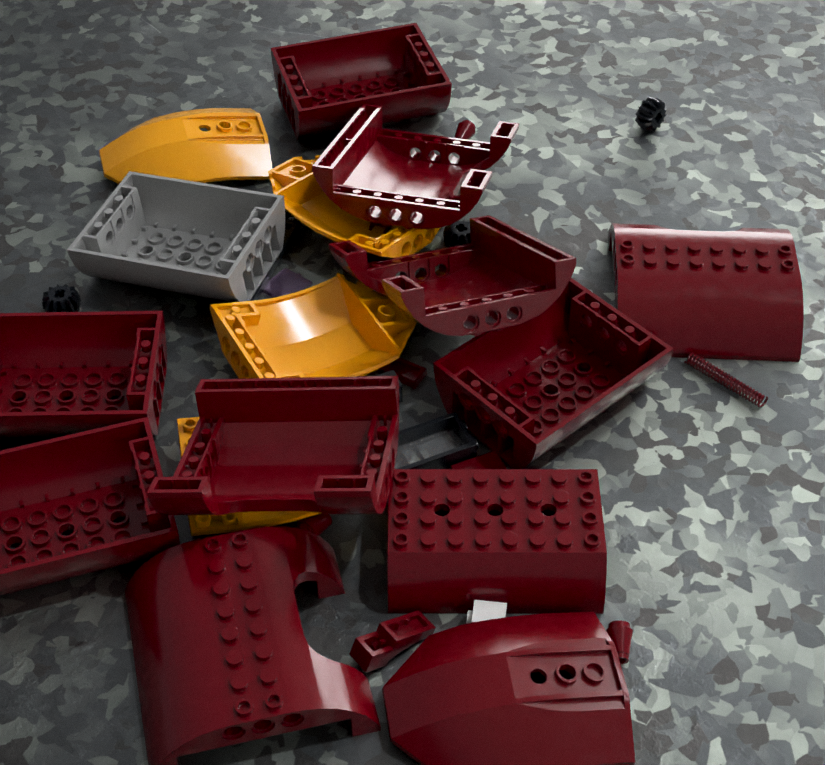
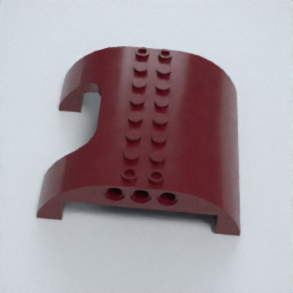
[312,104,519,229]
[329,215,576,336]
[608,223,804,362]
[147,376,399,515]
[125,526,381,765]

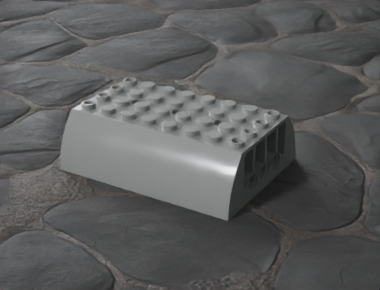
[67,171,285,302]

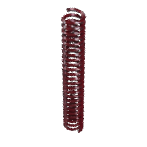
[684,352,768,408]

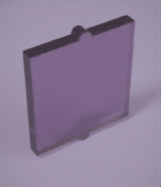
[263,268,313,298]

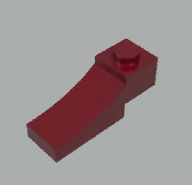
[349,610,436,673]

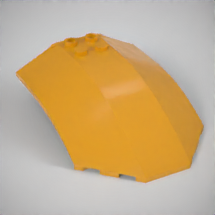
[268,155,441,258]
[210,273,417,379]

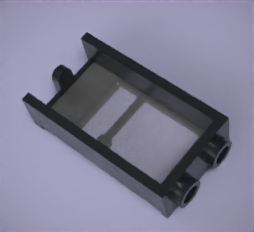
[395,412,479,469]

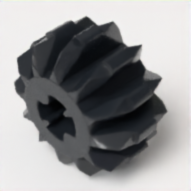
[635,97,667,131]
[443,219,471,247]
[42,284,81,312]

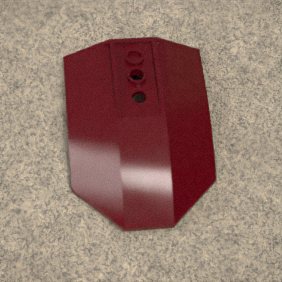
[382,612,635,765]

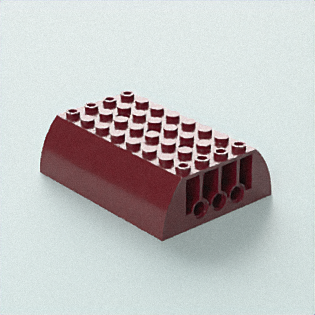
[271,23,452,140]
[433,278,674,469]
[0,311,167,438]
[0,417,180,595]
[388,469,607,614]

